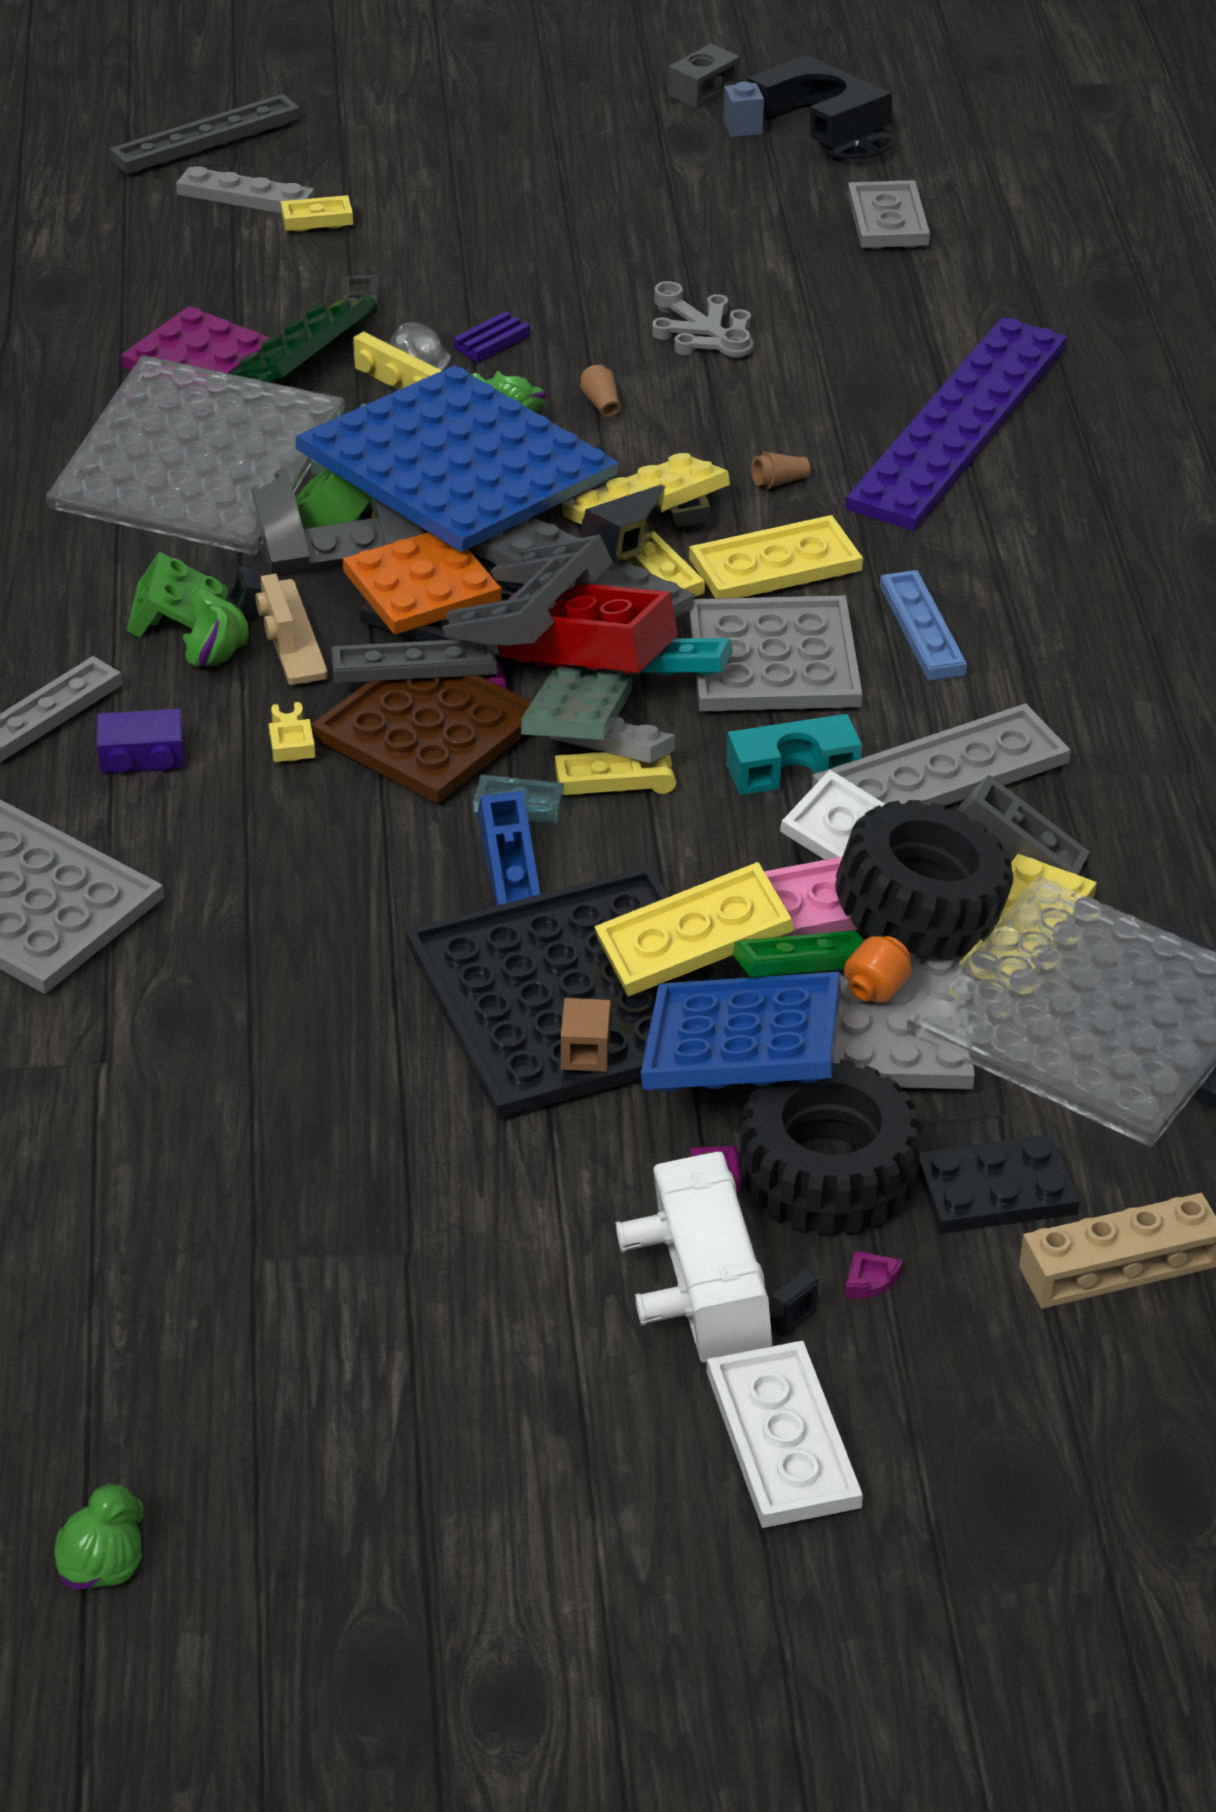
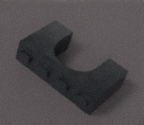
[747,55,892,147]

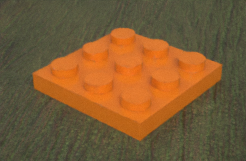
[343,532,501,635]

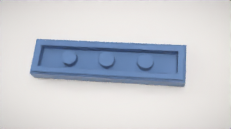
[880,570,967,681]

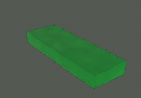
[733,930,864,977]

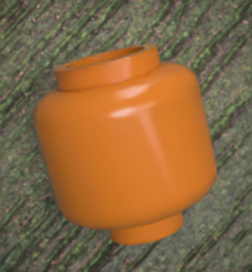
[844,936,912,1003]

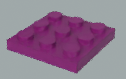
[121,306,269,401]

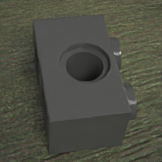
[668,44,740,109]

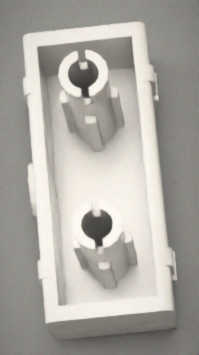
[615,1152,772,1363]

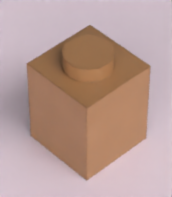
[561,998,610,1072]

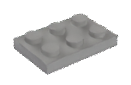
[848,180,930,249]

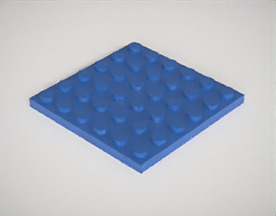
[295,365,619,552]

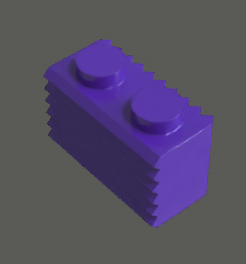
[97,709,184,774]

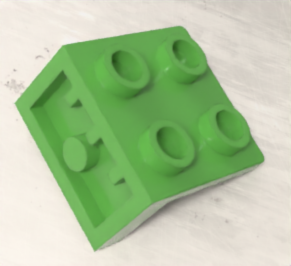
[126,552,228,637]

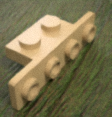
[256,574,328,685]

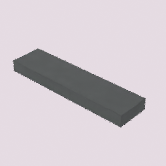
[332,639,496,683]

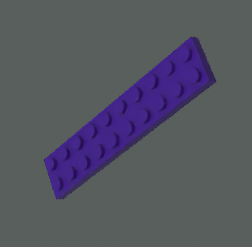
[846,317,1067,531]

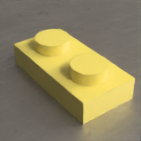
[281,195,353,232]

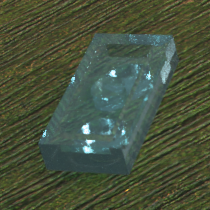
[473,775,564,823]

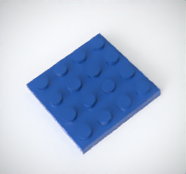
[641,972,841,1092]

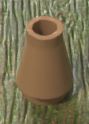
[580,365,621,418]
[751,451,810,489]

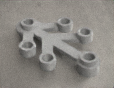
[652,281,754,359]

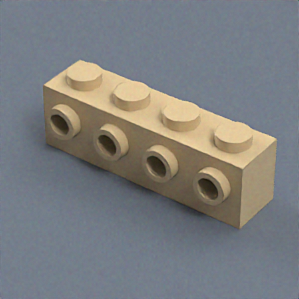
[1019,1193,1216,1309]

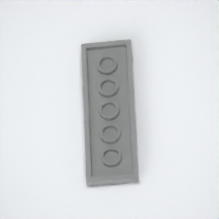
[812,703,1071,806]

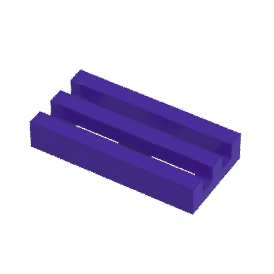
[454,311,530,363]

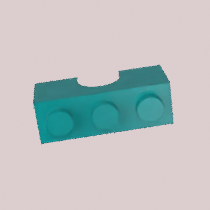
[726,714,862,795]

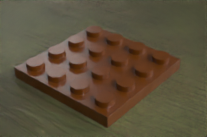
[311,675,532,804]

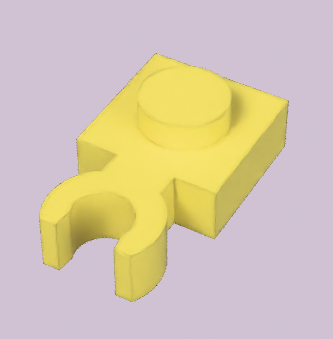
[269,702,315,762]

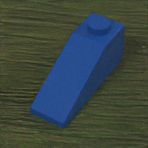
[477,791,540,906]

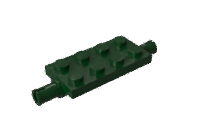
[228,293,378,413]

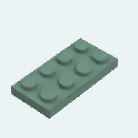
[521,665,633,740]

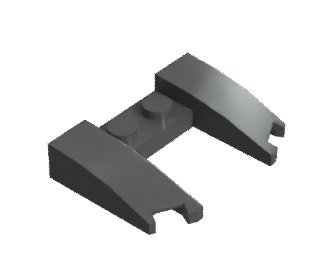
[251,467,423,576]
[442,535,613,645]

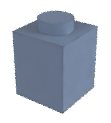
[723,82,764,137]

